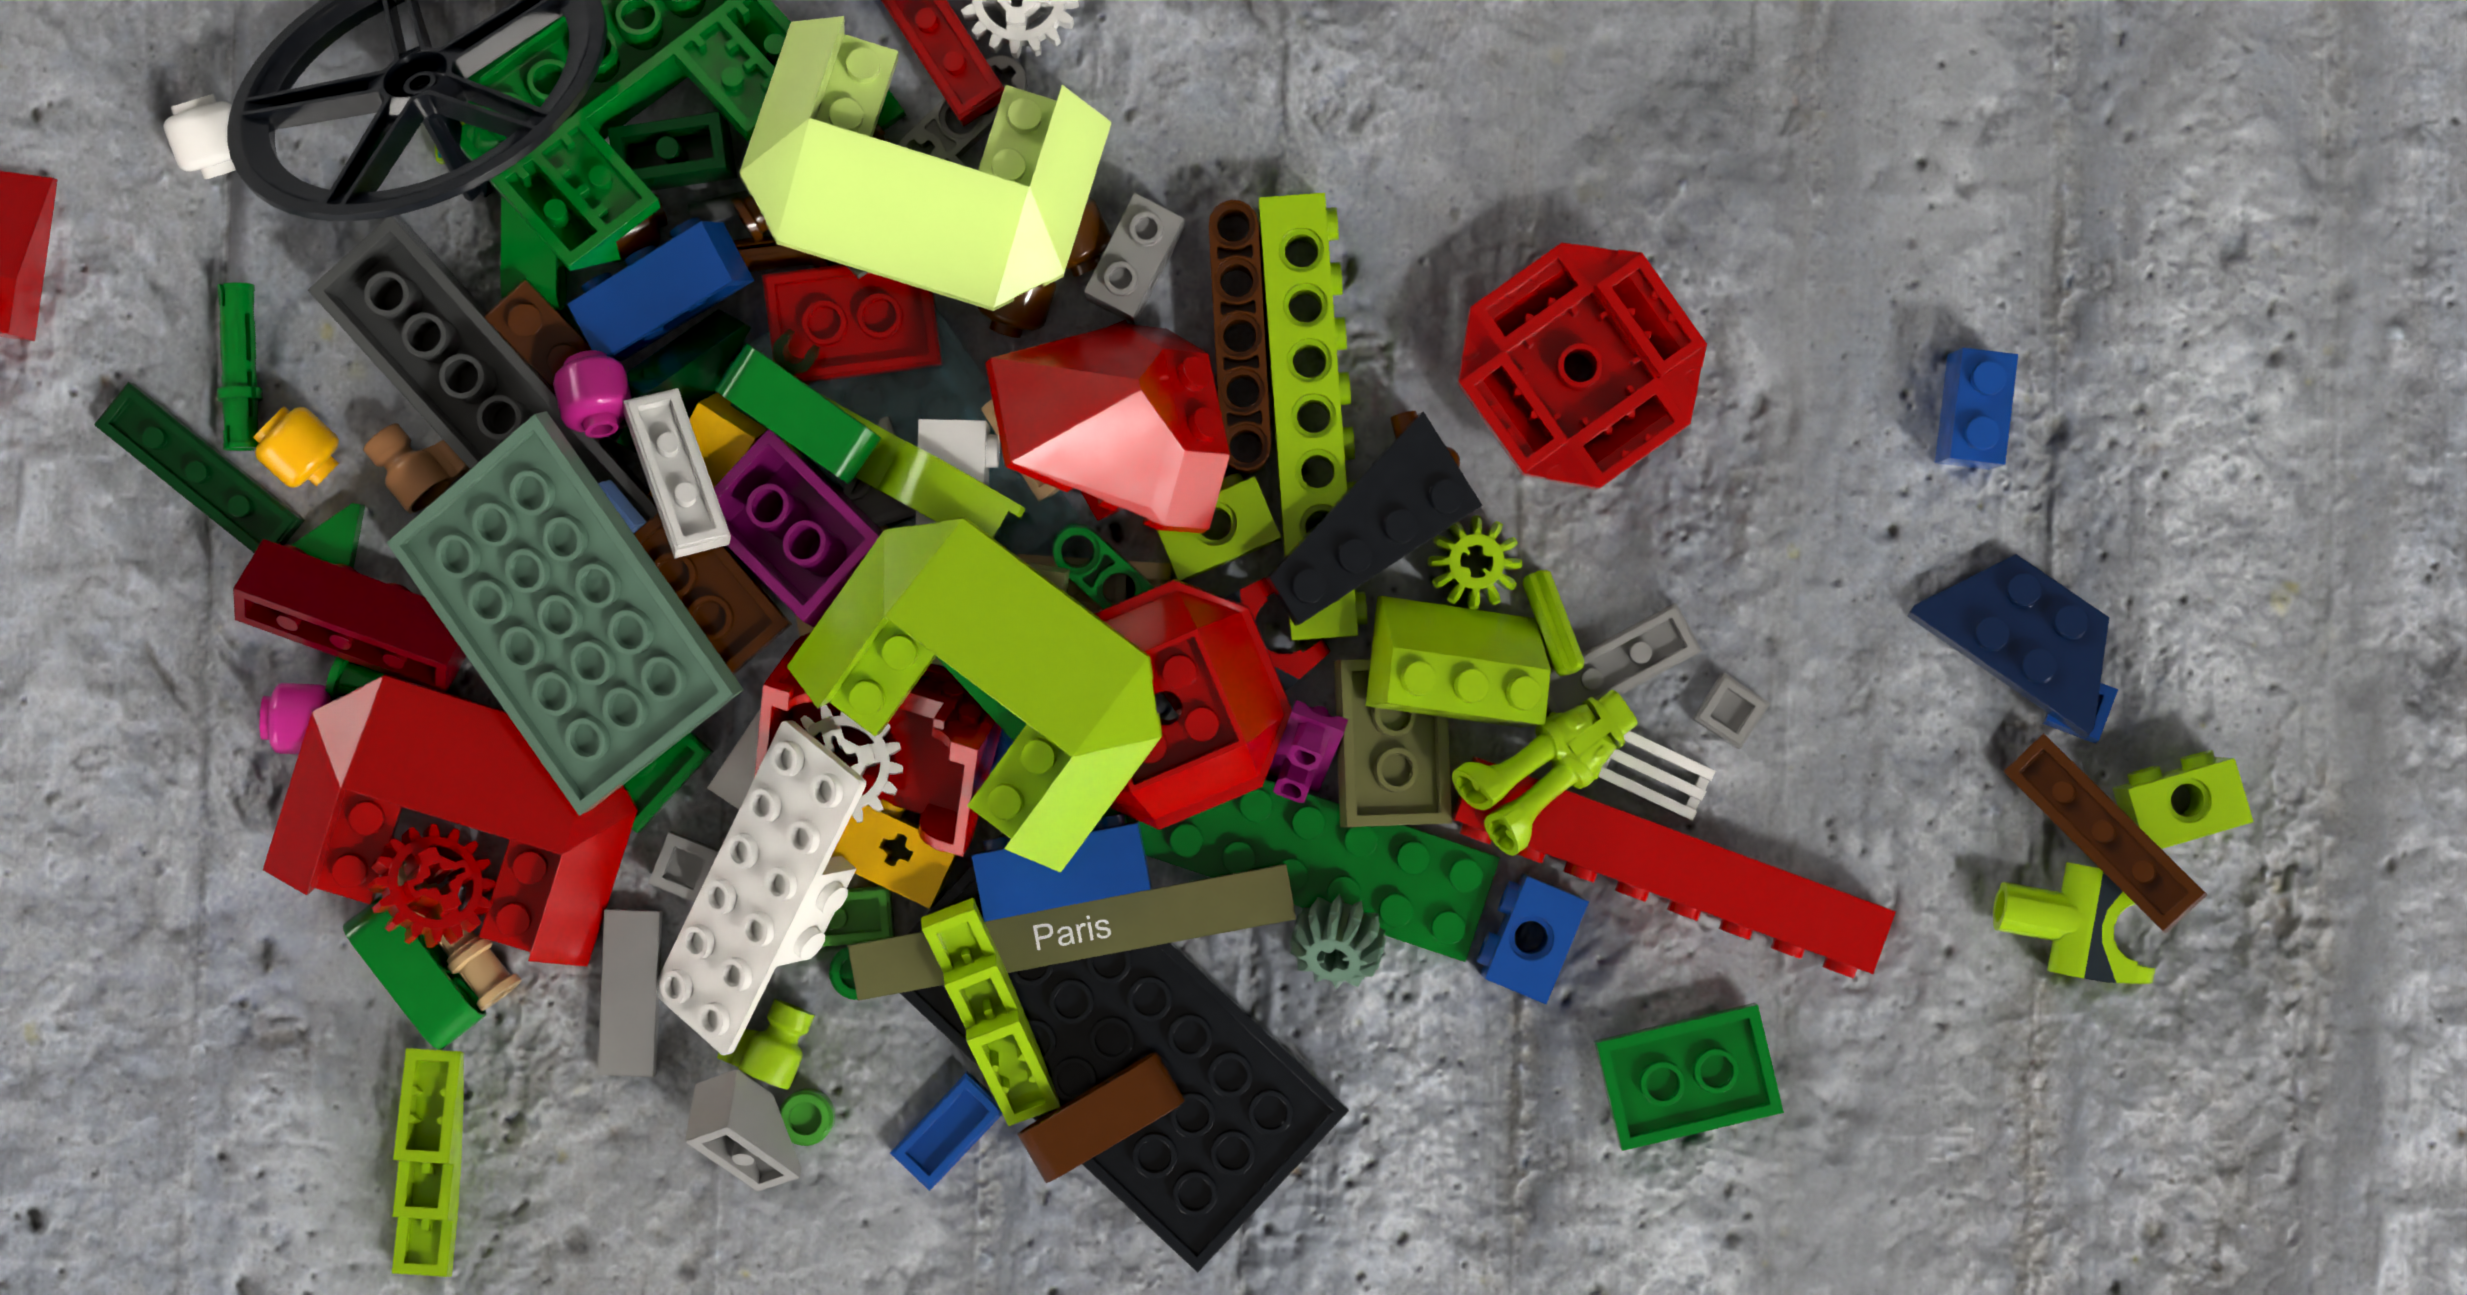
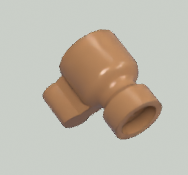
[363,423,470,514]

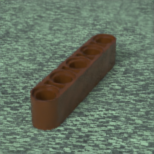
[1208,199,1271,475]

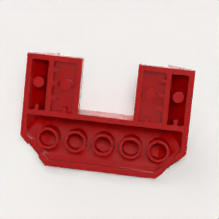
[263,674,638,967]

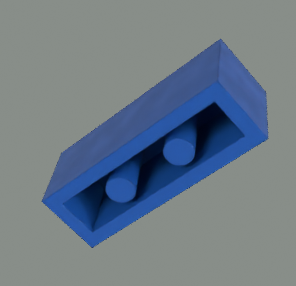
[567,217,754,361]
[971,813,1152,922]

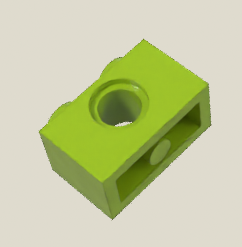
[1157,472,1281,582]
[2112,750,2254,849]

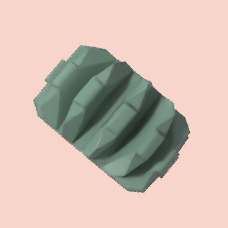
[1290,894,1386,989]

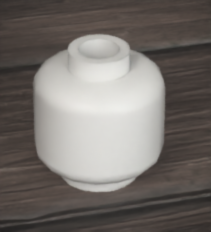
[164,94,236,180]

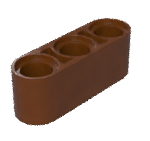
[1017,1052,1185,1183]

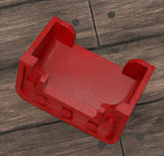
[754,633,1002,857]

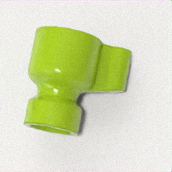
[717,998,815,1089]

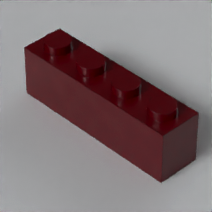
[233,539,466,693]

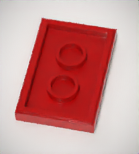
[762,265,943,383]

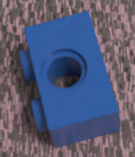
[1476,873,1589,1004]

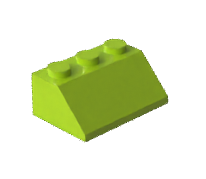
[1365,596,1551,728]

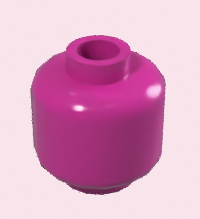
[553,350,632,438]
[259,683,334,754]

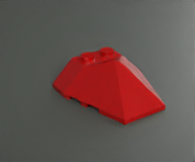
[985,323,1230,533]

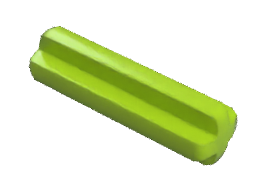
[1523,570,1584,676]

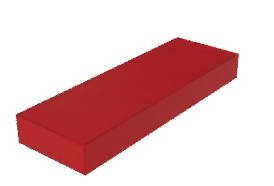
[881,0,1004,127]

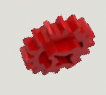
[368,824,496,948]

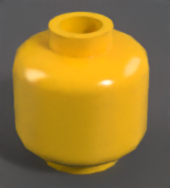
[253,406,339,488]

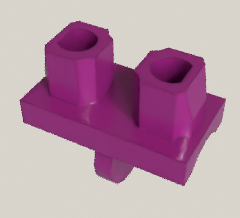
[1268,700,1348,803]

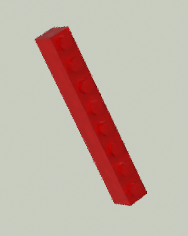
[1452,756,1896,979]

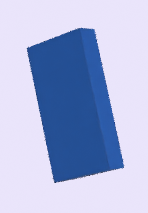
[890,1071,1002,1191]

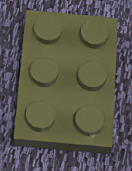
[1334,659,1452,827]

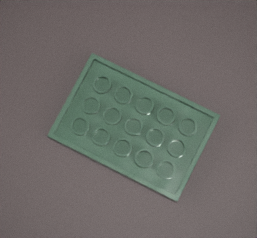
[386,411,744,816]

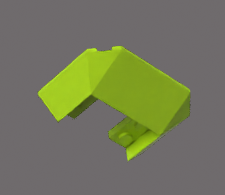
[787,517,1163,873]

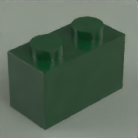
[608,112,737,191]

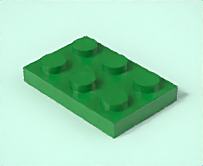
[1594,1003,1784,1151]

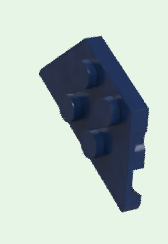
[1907,554,2109,739]

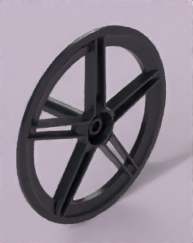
[227,0,608,221]

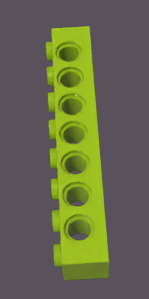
[1258,193,1367,641]

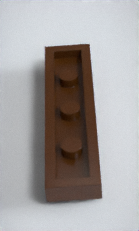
[2003,733,2208,933]

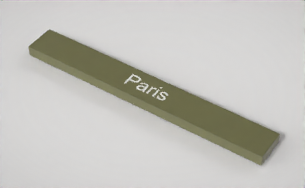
[848,863,1296,1001]

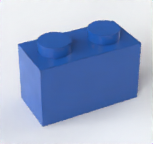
[1935,347,2018,470]

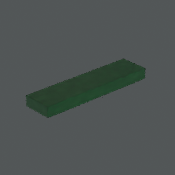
[94,382,305,553]

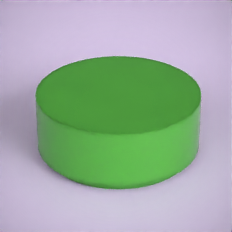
[779,1088,835,1146]

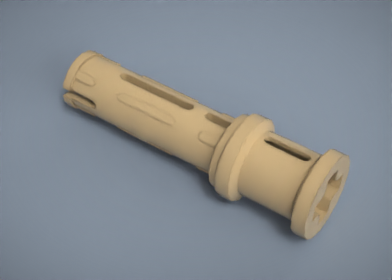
[398,861,522,1011]

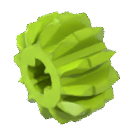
[1427,515,1522,610]

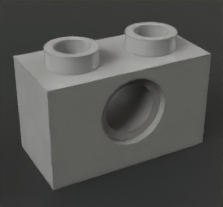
[1084,193,1185,325]

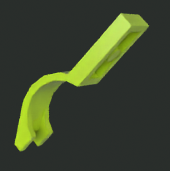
[819,393,1026,538]

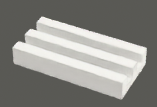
[1599,731,1716,821]

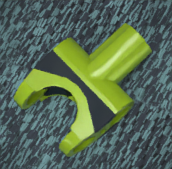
[1993,862,2156,984]

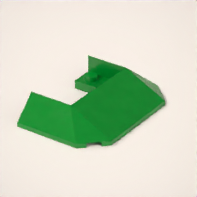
[460,0,791,271]

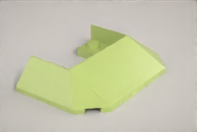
[739,16,1112,311]

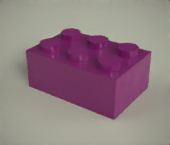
[714,429,883,627]

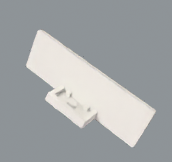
[658,720,867,1055]

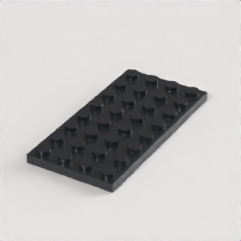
[900,833,1349,1273]

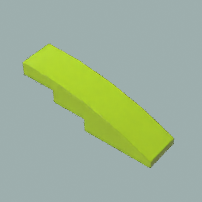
[921,898,1060,1126]
[392,1048,464,1277]

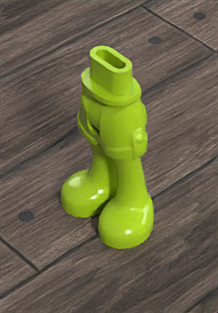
[1452,690,1638,856]

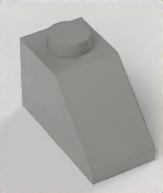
[685,1069,801,1192]

